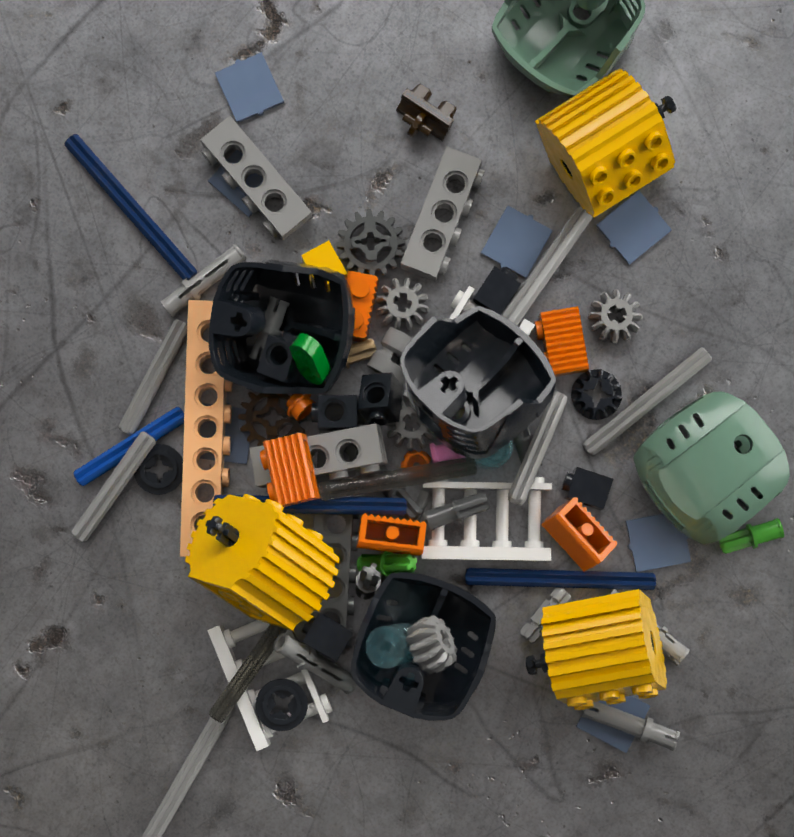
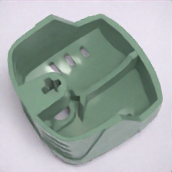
[492,0,646,98]
[633,391,790,545]

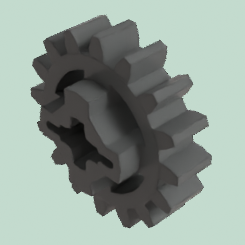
[336,209,405,276]

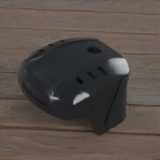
[208,259,355,394]
[400,306,556,460]
[351,572,496,721]

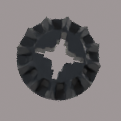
[571,369,622,420]
[134,444,183,495]
[256,679,308,731]

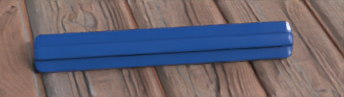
[73,407,184,486]

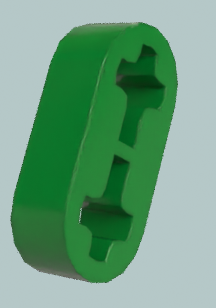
[289,333,331,385]

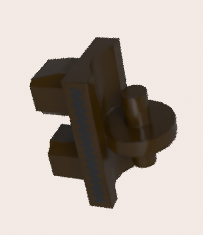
[396,83,456,142]

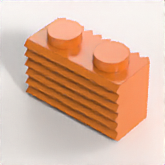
[346,271,379,342]
[534,306,589,377]
[260,433,320,507]
[541,497,617,572]
[356,513,427,556]

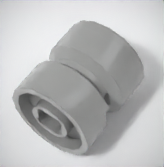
[367,327,413,386]

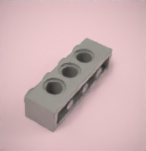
[200,115,312,241]
[400,146,485,282]
[249,423,388,492]

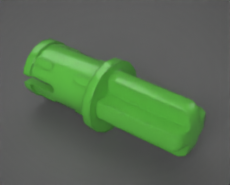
[719,518,784,554]
[357,551,417,576]

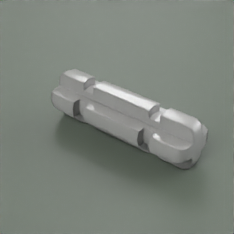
[520,587,571,643]

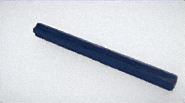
[64,134,197,280]
[213,495,407,516]
[465,568,656,590]

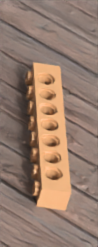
[180,300,234,557]

